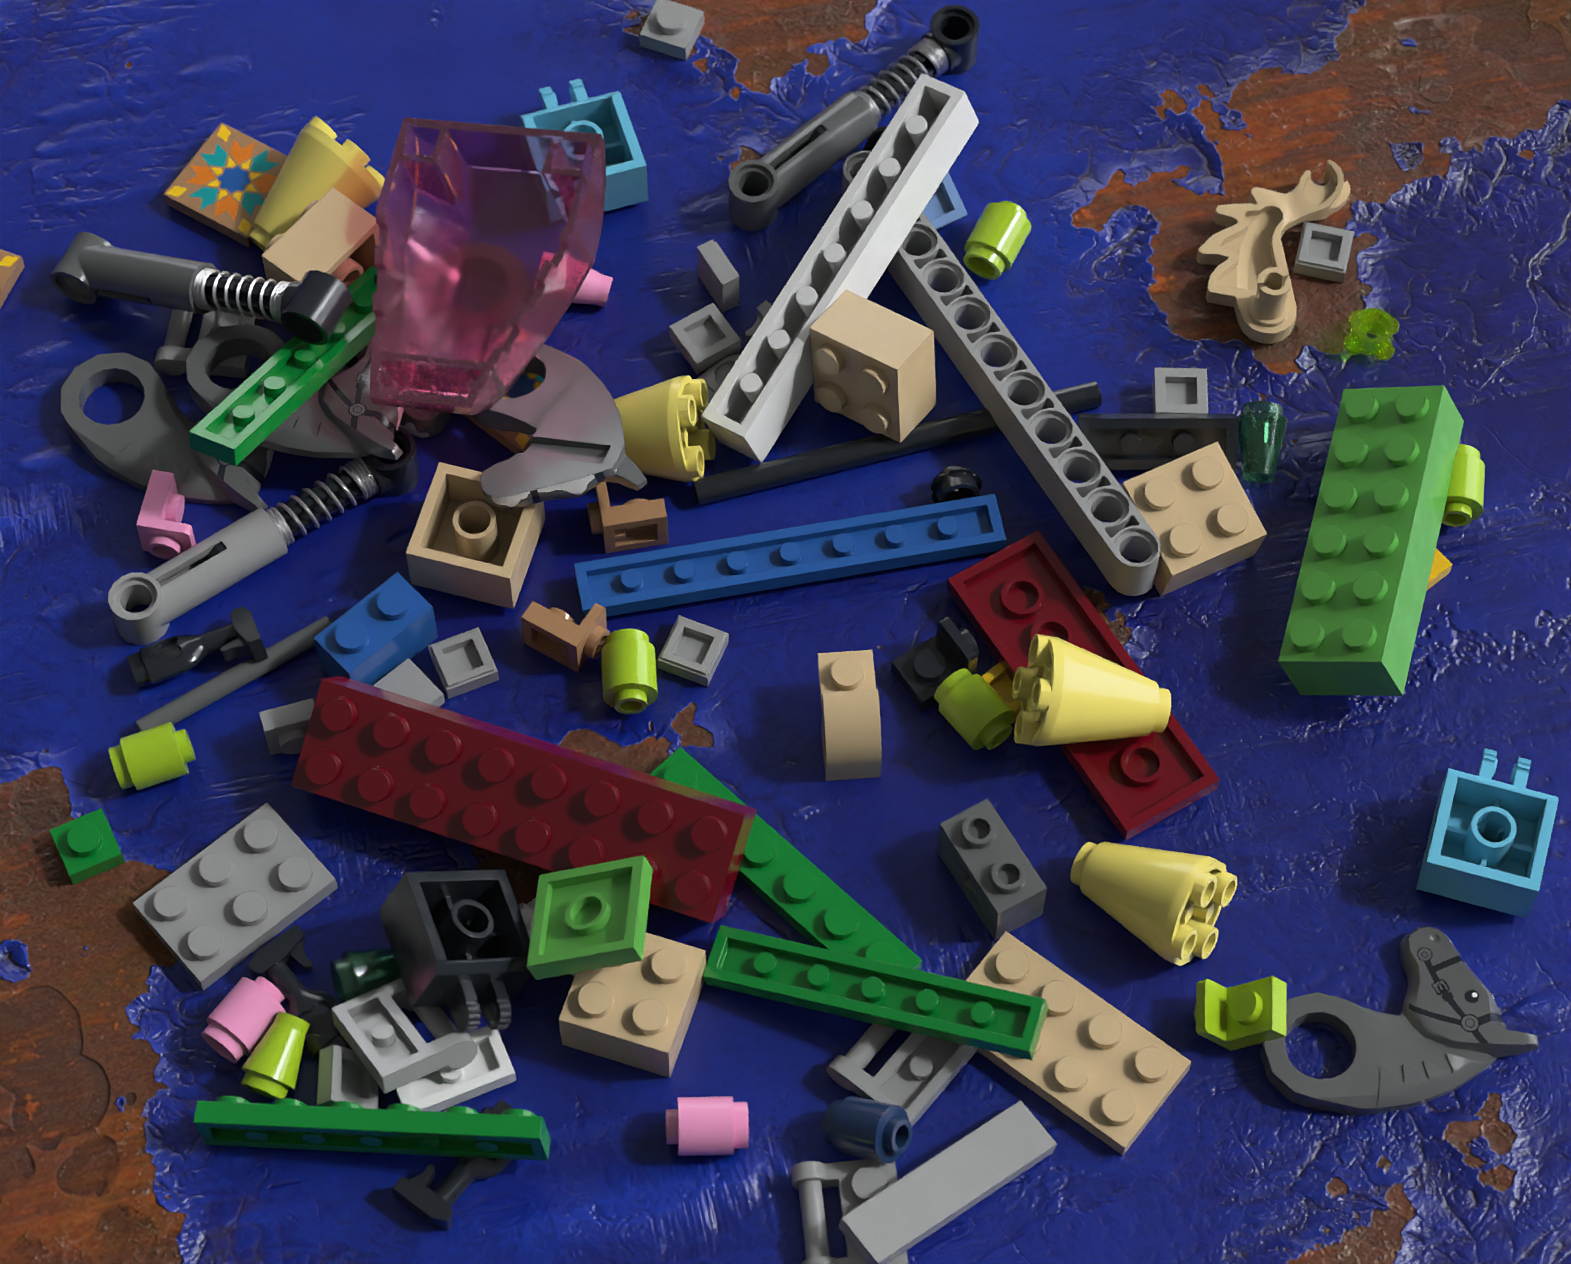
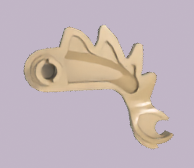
[1197,160,1350,344]

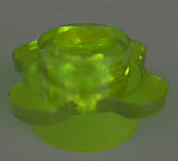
[1343,308,1399,361]

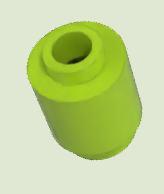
[963,201,1031,280]
[1442,444,1485,527]
[601,629,658,714]
[934,668,1014,750]
[109,722,196,791]

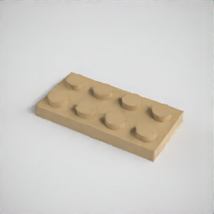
[966,931,1191,1155]

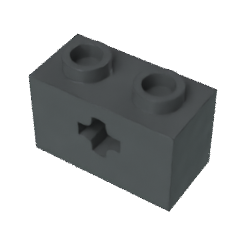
[937,799,1047,940]

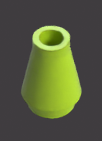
[241,1011,310,1100]

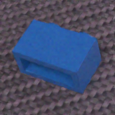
[314,572,438,686]

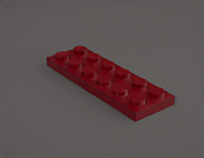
[947,530,1220,841]

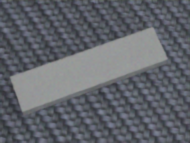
[838,1100,1057,1264]

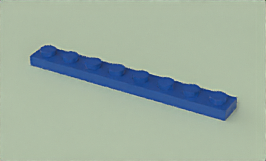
[574,494,1006,619]

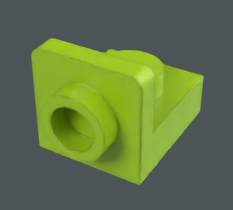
[1194,976,1287,1051]

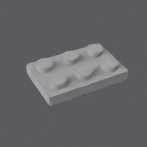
[133,803,338,990]

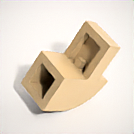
[817,650,882,781]

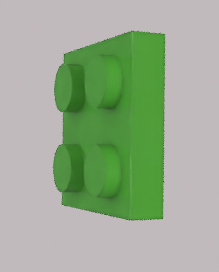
[527,855,653,980]

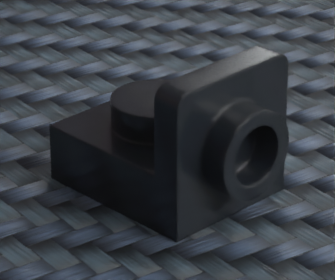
[891,616,979,711]

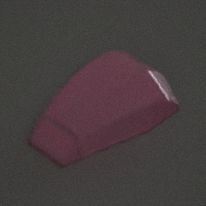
[369,117,606,415]

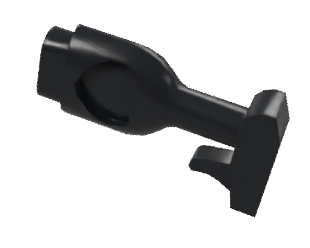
[127,606,269,688]
[248,924,352,1060]
[392,1100,514,1230]

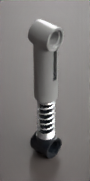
[108,426,420,645]

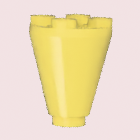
[248,116,390,252]
[614,375,716,482]
[1012,634,1171,746]
[1071,842,1238,966]

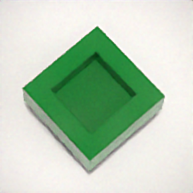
[50,808,125,885]

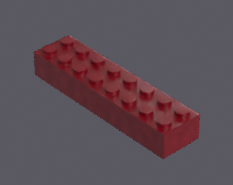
[291,676,757,924]

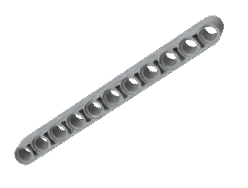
[842,151,1161,596]

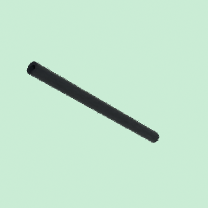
[692,381,1102,506]

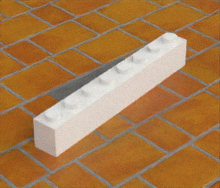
[701,73,979,463]

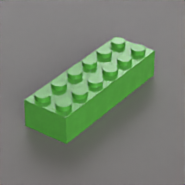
[1278,385,1464,696]

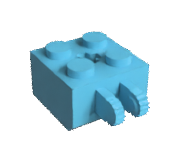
[520,78,648,226]
[1416,748,1558,918]

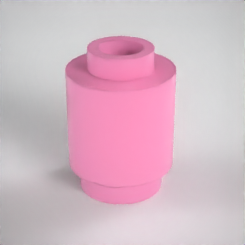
[201,976,286,1063]
[666,1096,749,1156]

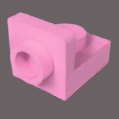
[136,470,196,560]

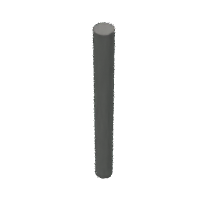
[135,616,332,732]

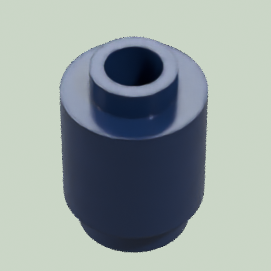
[822,1096,912,1164]

